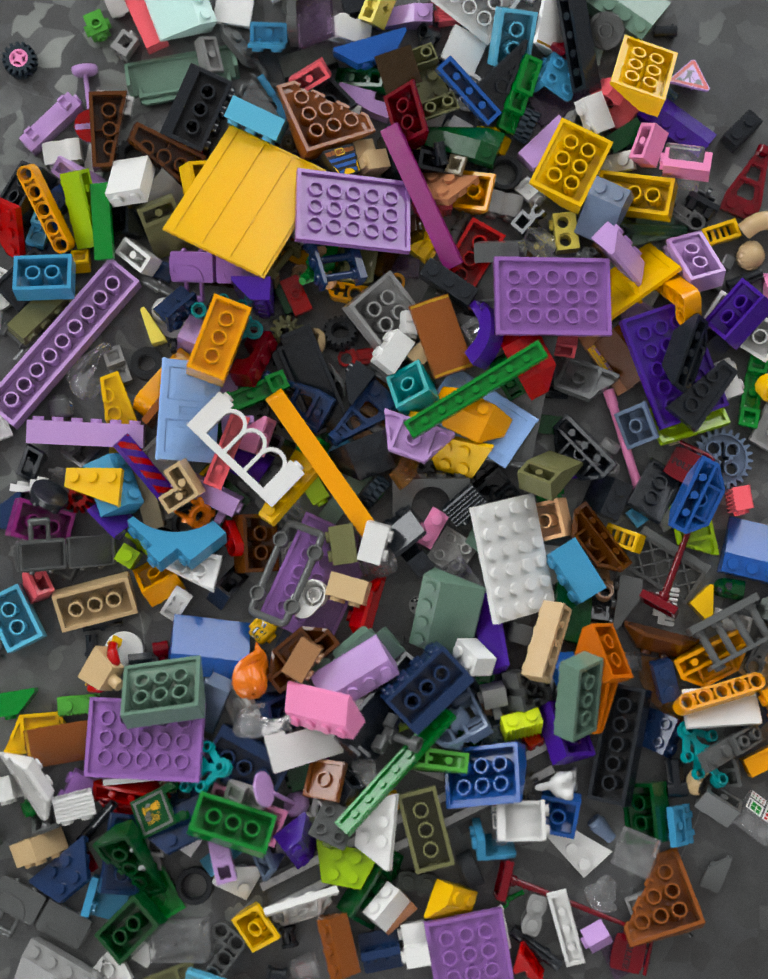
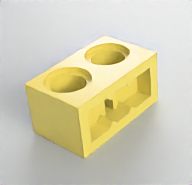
[548,211,580,255]

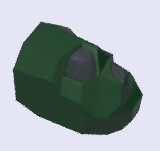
[713,578,745,601]

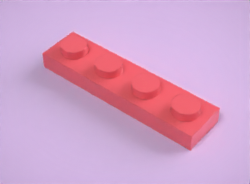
[203,414,250,490]

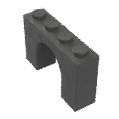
[474,240,527,309]
[392,472,470,524]

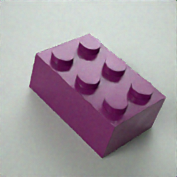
[5,498,76,544]

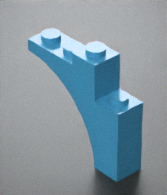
[127,516,227,572]

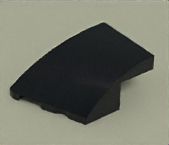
[470,461,522,503]

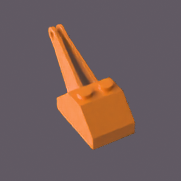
[574,623,633,734]

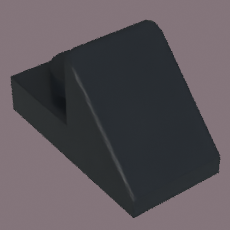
[16,443,48,482]

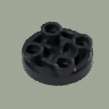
[30,479,69,514]

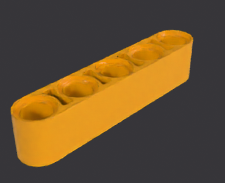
[17,164,75,254]
[673,672,766,716]

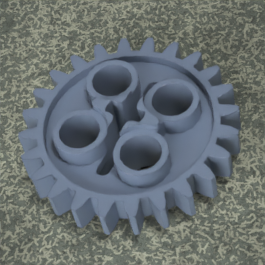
[691,428,753,490]

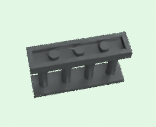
[685,592,768,673]

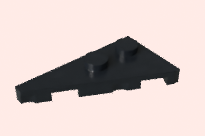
[476,39,528,111]

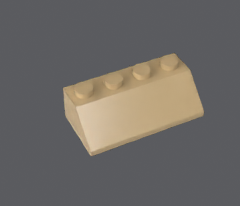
[51,571,138,633]

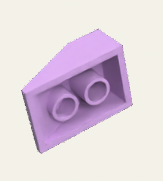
[666,230,726,292]

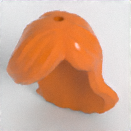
[232,642,269,700]

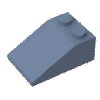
[574,176,634,242]

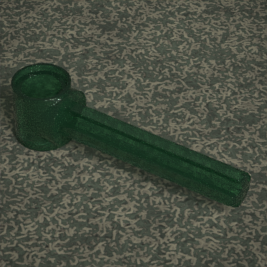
[619,217,687,237]

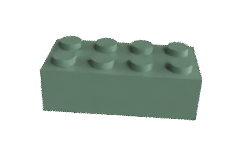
[554,651,604,743]

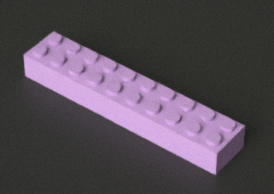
[0,259,142,430]

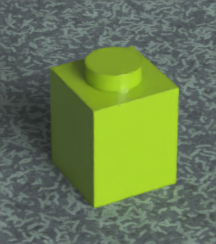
[305,477,330,507]
[114,543,143,570]

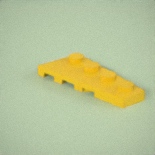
[100,371,146,454]
[258,449,318,527]

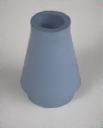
[588,814,616,843]

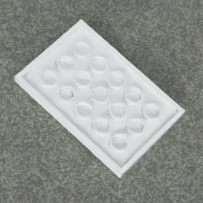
[469,493,555,624]

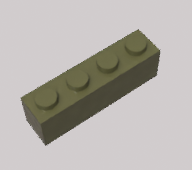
[7,285,79,346]

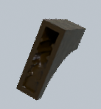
[374,214,426,278]

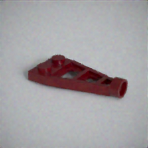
[719,144,768,220]

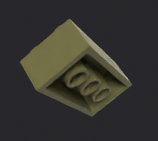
[398,784,455,874]

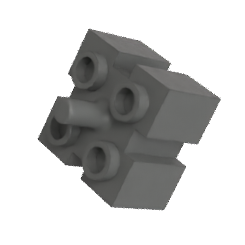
[501,665,553,712]

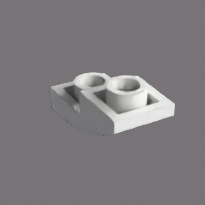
[9,476,49,493]

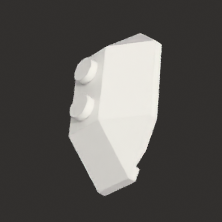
[0,752,54,821]

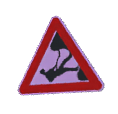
[670,60,710,92]

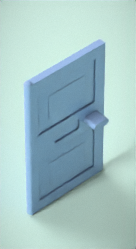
[155,357,221,463]
[425,371,539,469]

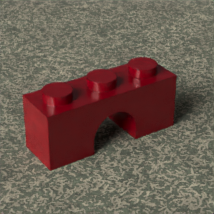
[228,330,278,387]

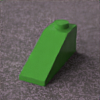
[411,748,470,774]

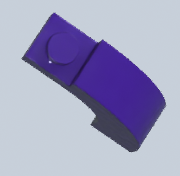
[465,300,503,370]

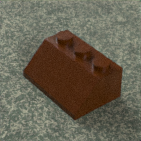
[593,325,640,390]
[232,514,280,574]

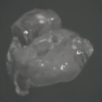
[585,875,617,913]

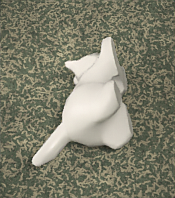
[534,767,578,801]

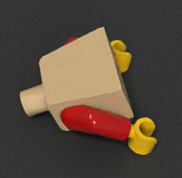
[78,635,124,693]

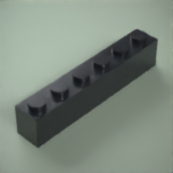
[556,0,601,94]

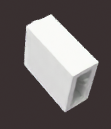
[105,155,156,207]

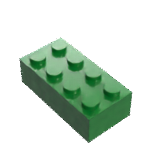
[186,791,277,859]

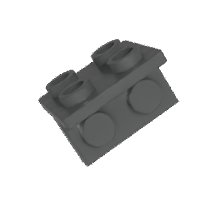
[308,800,351,851]

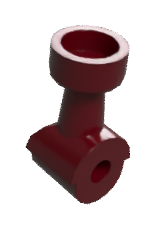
[152,640,170,661]

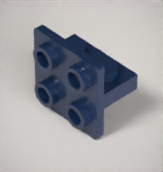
[153,285,198,333]
[358,929,404,974]

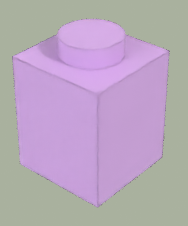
[580,919,613,954]

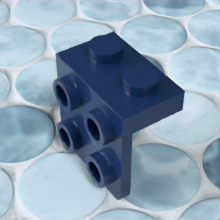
[642,707,682,759]

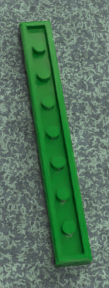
[403,340,549,439]
[334,708,457,837]

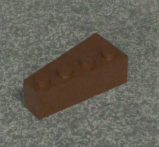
[89,90,128,172]
[127,122,206,186]

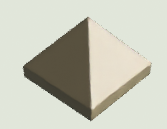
[445,153,468,176]

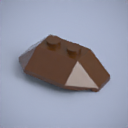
[571,501,633,572]
[622,620,700,659]
[268,626,341,694]

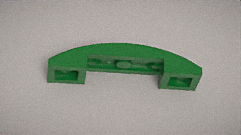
[738,354,768,429]
[211,369,290,411]

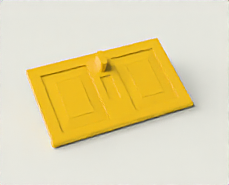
[610,243,682,320]

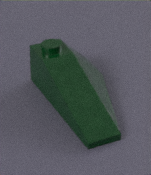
[93,820,167,897]
[336,850,404,930]

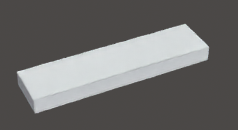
[547,889,586,967]

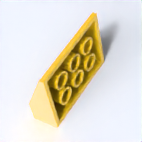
[610,35,678,117]
[529,118,613,215]

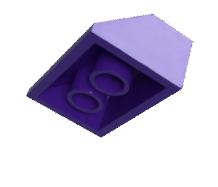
[705,278,768,350]
[539,701,596,765]

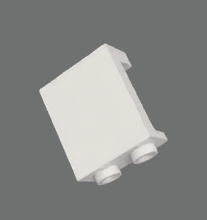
[496,800,550,842]

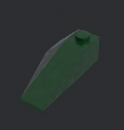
[422,127,505,170]

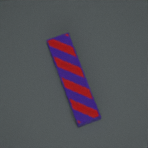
[113,433,173,503]

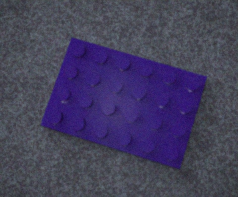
[619,303,729,430]

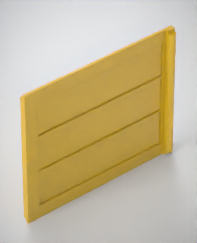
[162,126,326,279]

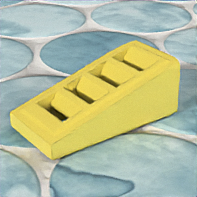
[140,307,168,347]

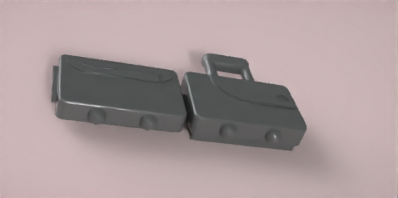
[13,517,116,575]
[0,875,93,950]

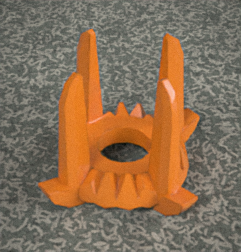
[174,496,216,529]

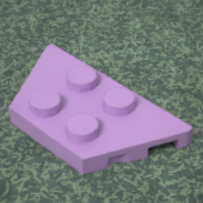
[384,408,455,464]

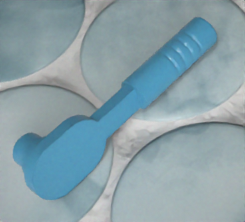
[257,74,287,121]

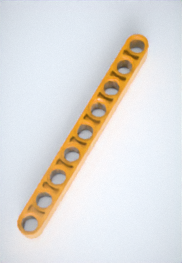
[265,388,374,537]

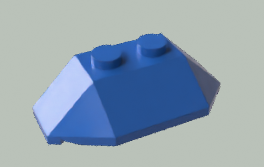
[332,27,407,70]
[668,455,725,534]

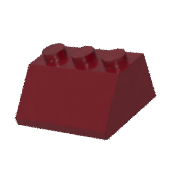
[384,79,429,151]

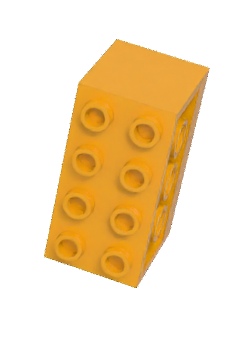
[186,293,252,388]

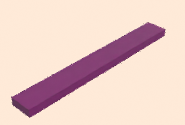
[380,122,463,270]

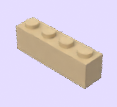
[521,600,572,684]

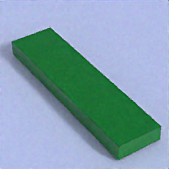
[90,182,115,261]

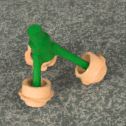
[291,246,337,290]

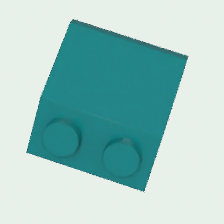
[386,359,439,416]

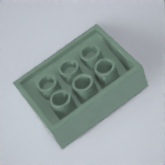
[586,0,671,41]
[409,567,486,654]
[120,655,205,729]

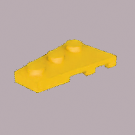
[64,468,124,508]

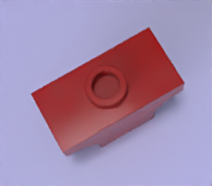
[280,274,313,317]

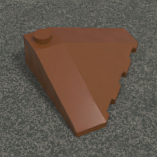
[276,81,376,161]
[623,847,706,948]

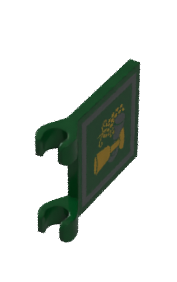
[130,781,190,840]

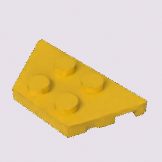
[432,436,494,478]
[4,711,66,754]

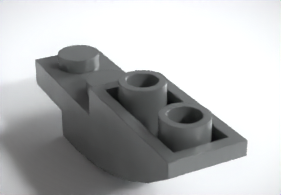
[697,725,765,773]

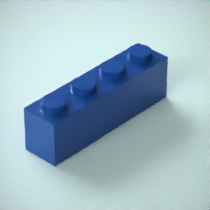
[434,55,502,127]

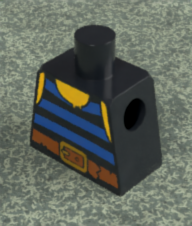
[315,143,361,175]

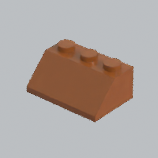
[317,913,361,979]

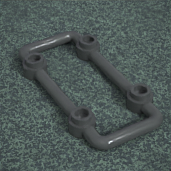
[248,520,325,627]

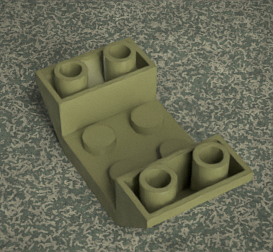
[413,42,460,121]

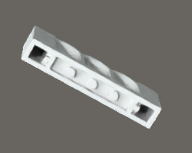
[187,391,305,507]

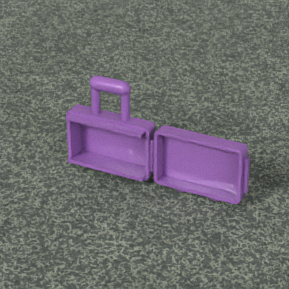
[169,248,257,303]

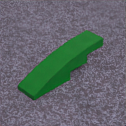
[496,54,543,135]

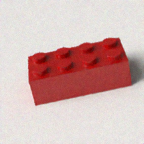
[450,217,506,288]

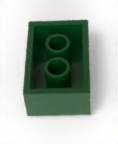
[94,891,169,966]

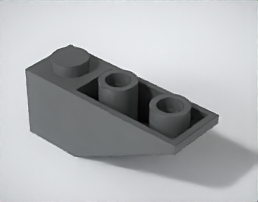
[608,575,643,631]

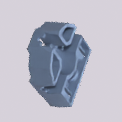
[434,685,494,752]

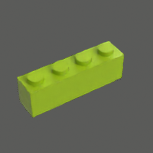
[59,168,94,250]

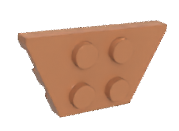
[422,172,480,206]

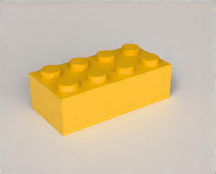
[599,170,678,222]

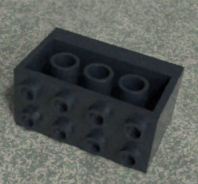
[160,63,236,156]

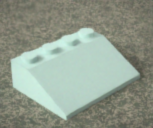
[144,0,217,42]

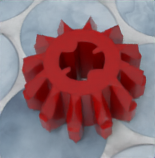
[66,489,95,514]

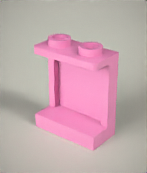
[659,147,713,182]

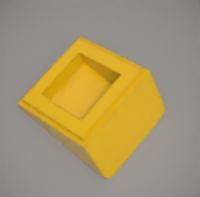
[71,249,91,273]

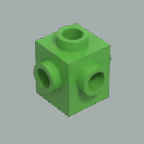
[83,9,112,43]

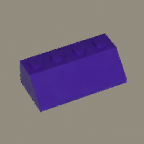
[636,98,717,162]
[231,276,276,319]
[475,592,510,675]

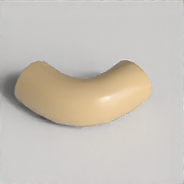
[738,211,768,239]

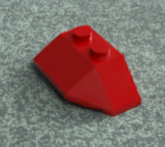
[501,336,556,401]
[346,574,387,633]
[93,778,171,814]

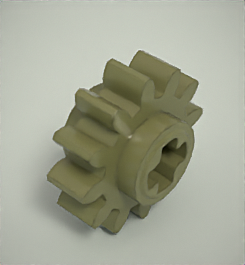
[270,314,304,344]

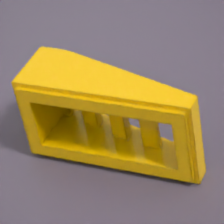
[701,218,742,246]
[606,523,646,554]

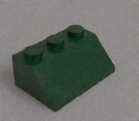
[623,781,670,843]

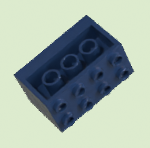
[379,641,475,735]
[205,722,289,792]

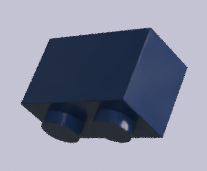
[649,657,680,704]

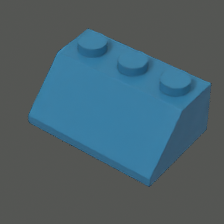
[83,453,144,517]
[546,537,607,605]

